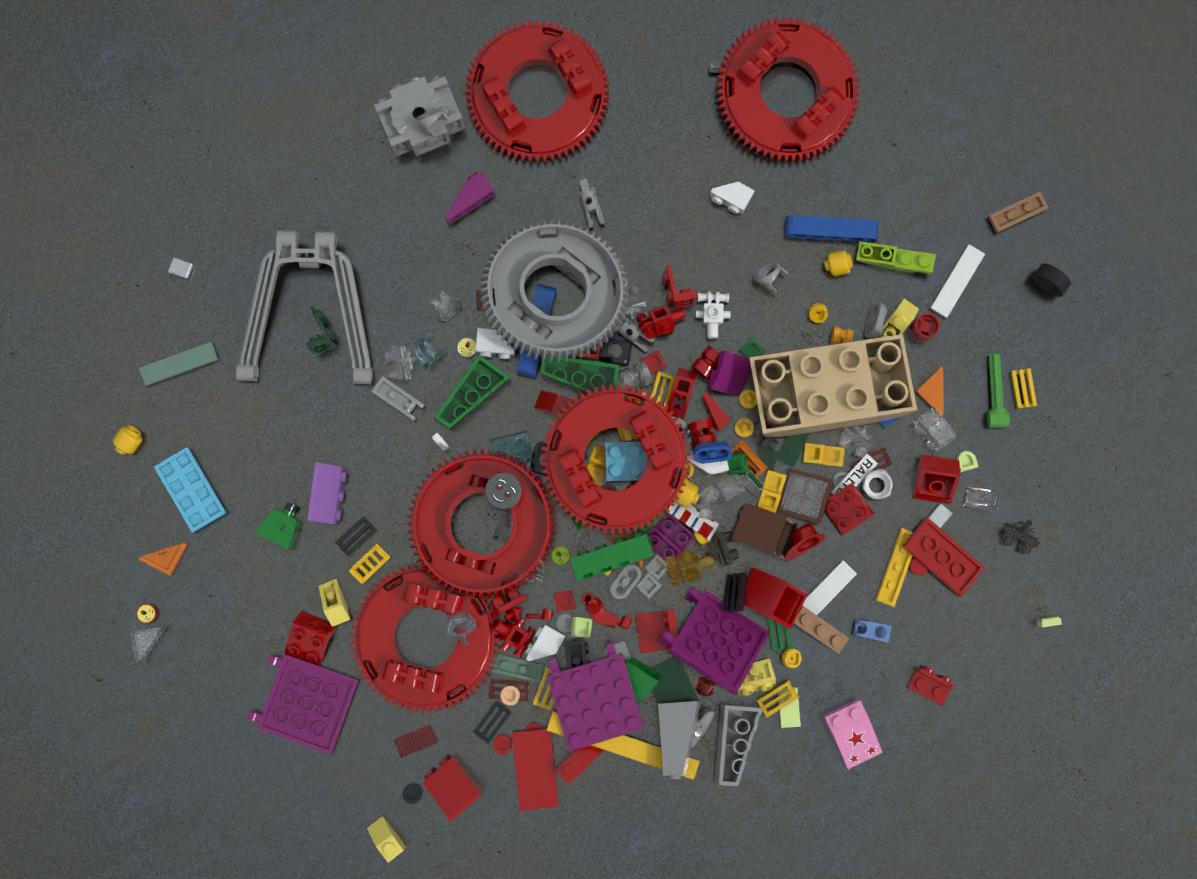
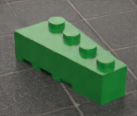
[434,355,510,429]
[541,357,619,394]
[570,531,656,581]

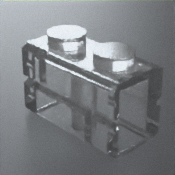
[913,406,958,452]

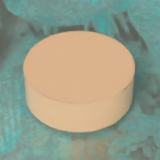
[500,685,520,705]

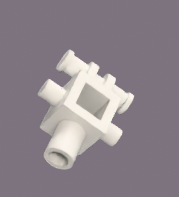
[696,291,730,339]

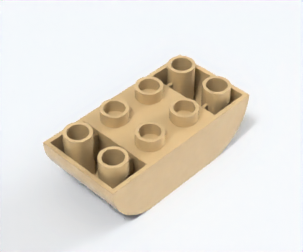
[749,334,917,437]

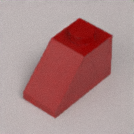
[534,390,575,417]

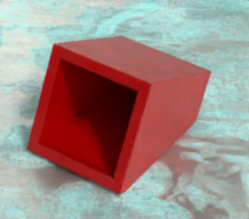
[736,567,808,629]
[423,755,484,822]

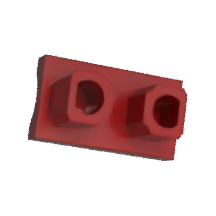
[490,587,528,622]

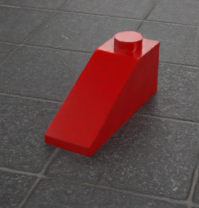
[666,367,697,431]
[555,745,604,784]

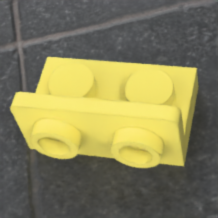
[737,659,776,696]

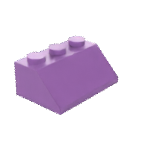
[307,462,347,525]

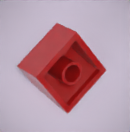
[913,455,961,504]

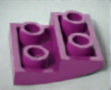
[709,351,751,396]
[648,512,695,566]

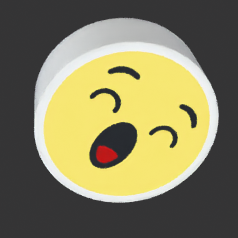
[457,338,476,358]

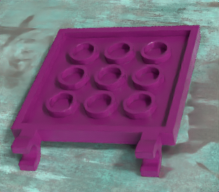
[658,586,770,695]
[547,641,644,751]
[246,654,359,755]

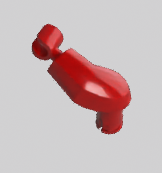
[582,593,632,629]

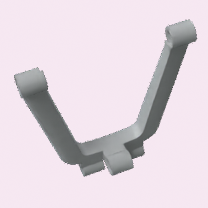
[236,230,373,384]

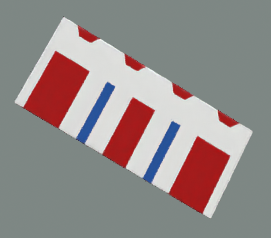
[667,500,719,540]

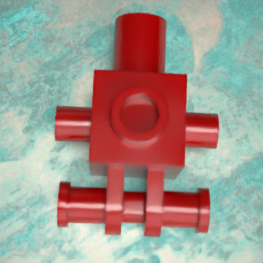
[636,305,686,339]
[491,619,537,658]

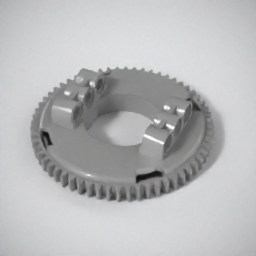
[480,220,629,362]

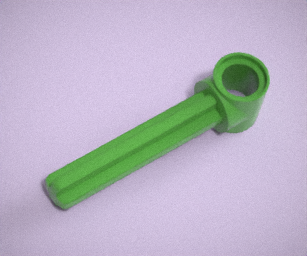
[987,353,1010,428]

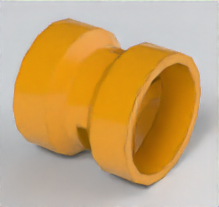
[831,326,854,345]

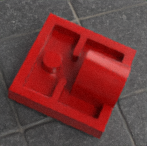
[825,482,875,535]

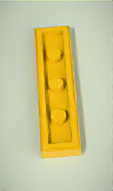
[875,528,913,607]

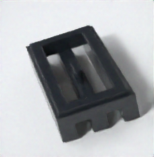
[335,516,377,557]
[724,572,747,613]
[473,701,512,744]

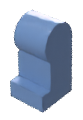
[853,620,892,643]

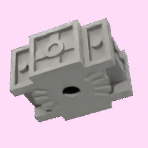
[374,76,465,156]

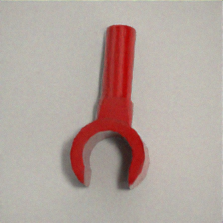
[525,609,554,620]

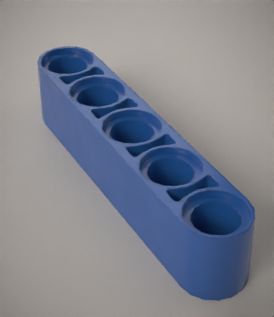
[785,215,878,242]
[517,284,556,378]

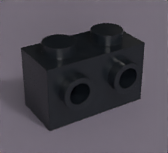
[564,638,590,669]

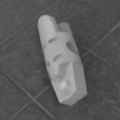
[578,178,605,228]
[617,316,655,352]
[691,707,716,749]

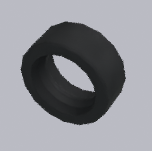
[1032,263,1071,297]

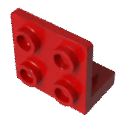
[662,264,697,309]
[635,609,678,653]
[284,611,337,666]

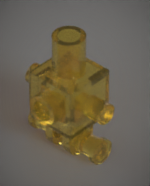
[666,551,715,586]

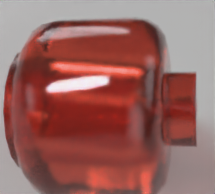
[695,677,716,697]

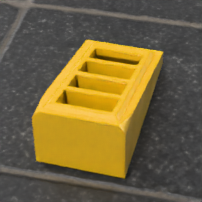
[349,544,391,585]

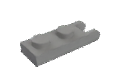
[371,376,425,421]

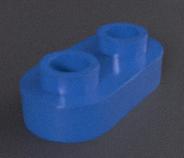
[693,441,733,464]

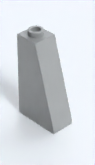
[658,701,700,780]

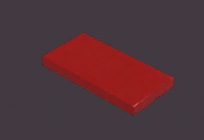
[902,517,985,597]
[512,728,559,811]

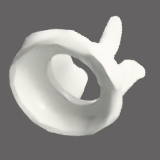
[862,469,893,499]

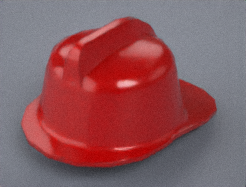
[785,523,826,561]

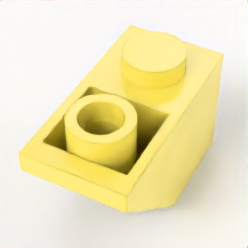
[880,298,919,337]

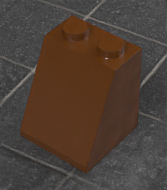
[732,503,798,560]

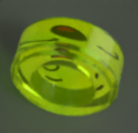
[551,546,570,565]

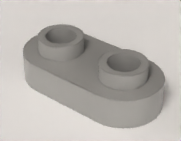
[864,302,888,339]
[610,564,641,599]

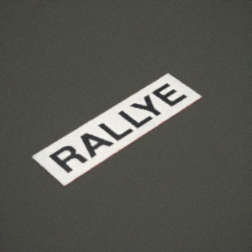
[831,454,878,495]

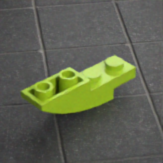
[856,242,936,274]

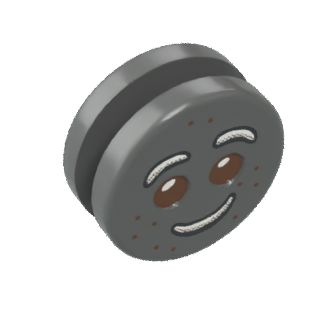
[485,473,522,510]

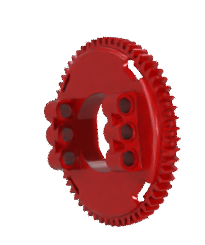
[716,17,860,162]
[465,20,609,163]
[541,384,691,534]
[407,449,557,599]
[351,563,500,713]

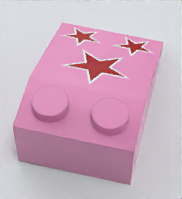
[822,699,883,769]

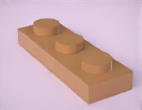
[988,192,1048,233]
[794,606,849,654]

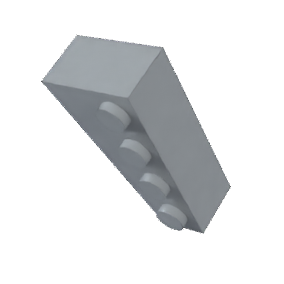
[714,704,763,786]

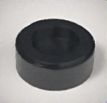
[402,783,423,804]

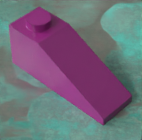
[445,171,495,225]

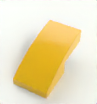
[803,443,845,467]
[587,444,606,487]
[757,469,787,513]

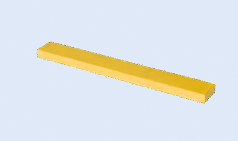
[546,711,700,780]

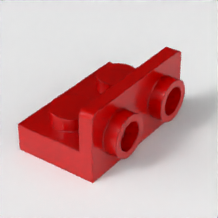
[907,666,955,706]

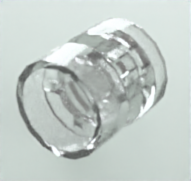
[619,360,654,391]

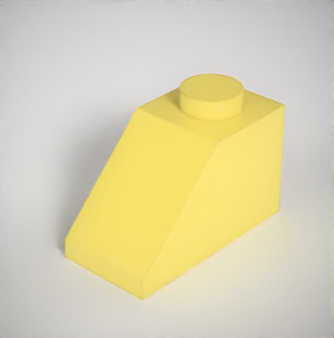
[319,579,350,627]
[367,816,406,863]

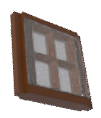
[776,468,833,525]

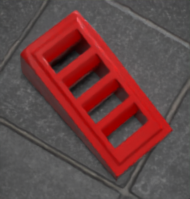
[702,392,730,432]

